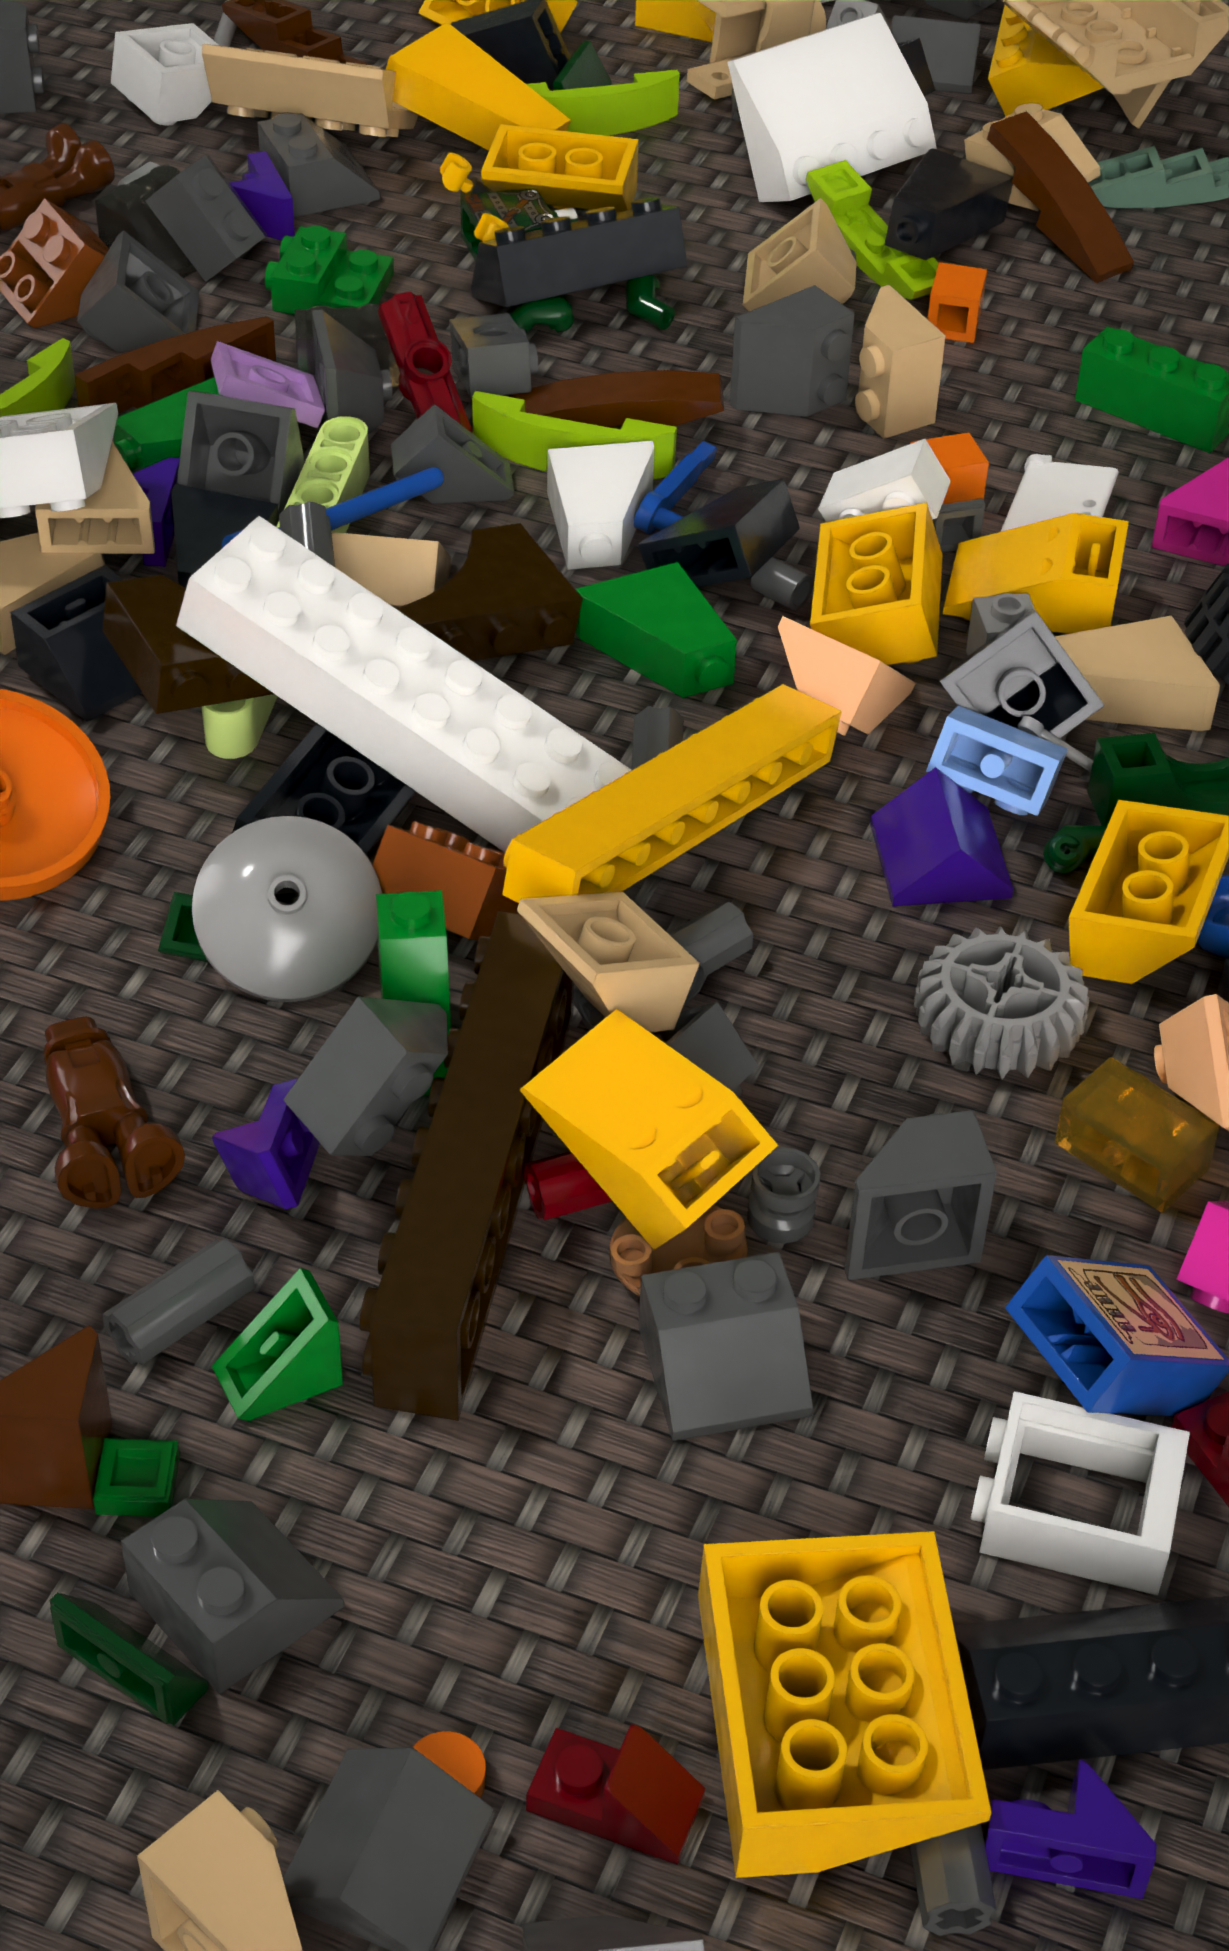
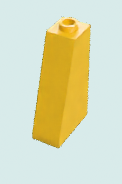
[385,22,571,151]

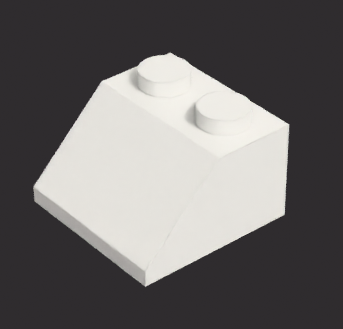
[111,23,219,126]

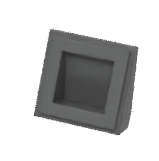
[932,499,985,553]

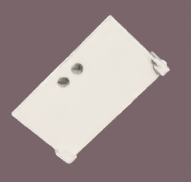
[1000,454,1119,532]

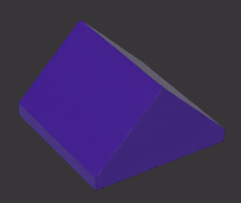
[870,767,1014,907]

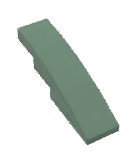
[1088,145,1229,208]

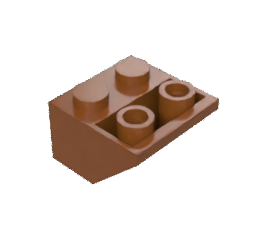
[0,198,109,328]
[372,820,519,941]

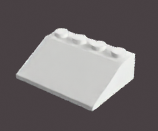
[727,13,937,202]
[0,403,118,518]

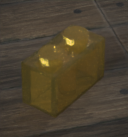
[1054,1057,1220,1213]

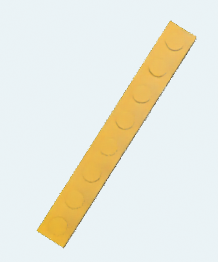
[502,684,842,903]

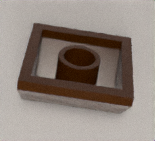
[0,1325,112,1509]

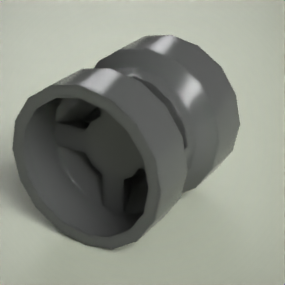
[747,1147,820,1244]

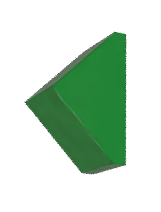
[211,1268,343,1421]

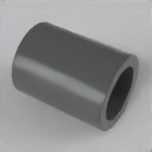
[751,556,813,611]

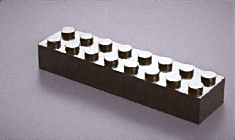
[360,911,574,1421]

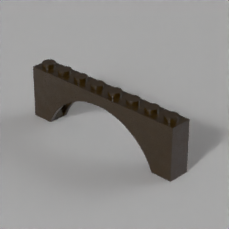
[102,523,583,714]

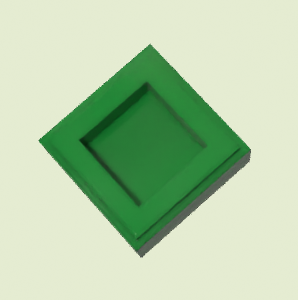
[93,1438,180,1517]

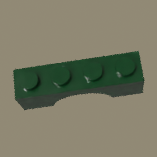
[1087,733,1229,826]

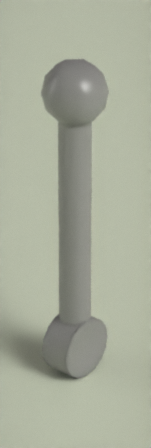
[1018,716,1093,773]

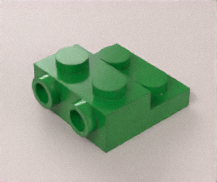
[265,226,394,325]

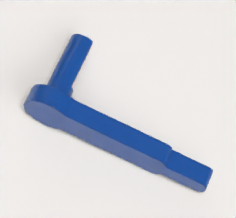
[634,441,717,534]

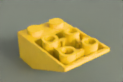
[943,513,1129,634]
[520,1009,779,1250]

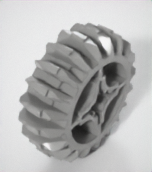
[914,926,1089,1080]

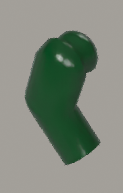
[626,275,675,330]
[510,296,574,334]
[1043,825,1107,873]

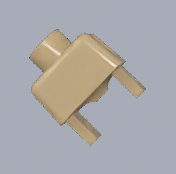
[686,0,826,100]

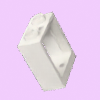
[971,1391,1190,1596]

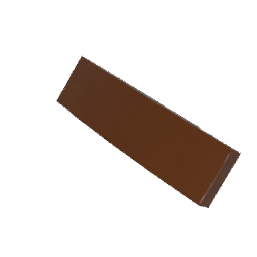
[222,0,372,65]
[987,111,1134,283]
[74,316,276,414]
[509,370,724,428]

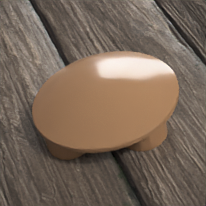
[609,1204,748,1296]

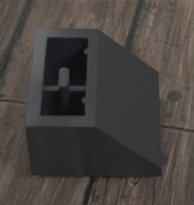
[10,565,142,721]

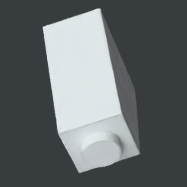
[547,441,654,570]

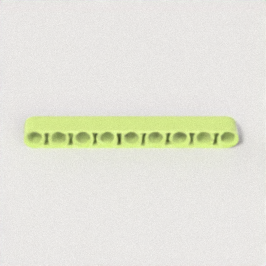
[202,416,370,759]

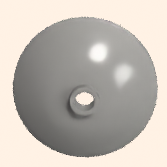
[192,816,382,1002]

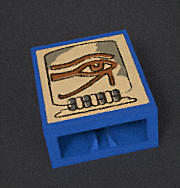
[1005,1255,1229,1416]

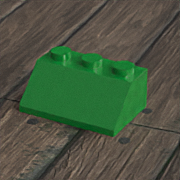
[1075,326,1229,454]

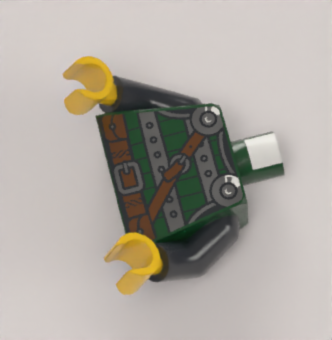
[440,152,578,261]

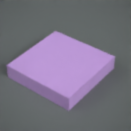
[210,341,325,428]

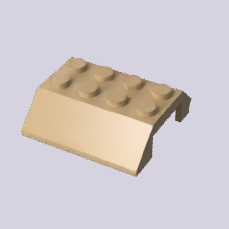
[1001,0,1229,95]
[202,44,418,137]

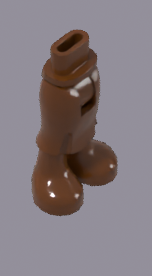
[0,123,115,234]
[43,1016,185,1209]

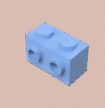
[926,705,1068,816]

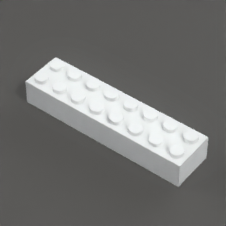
[176,516,632,852]

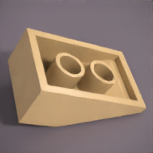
[137,1790,303,1951]

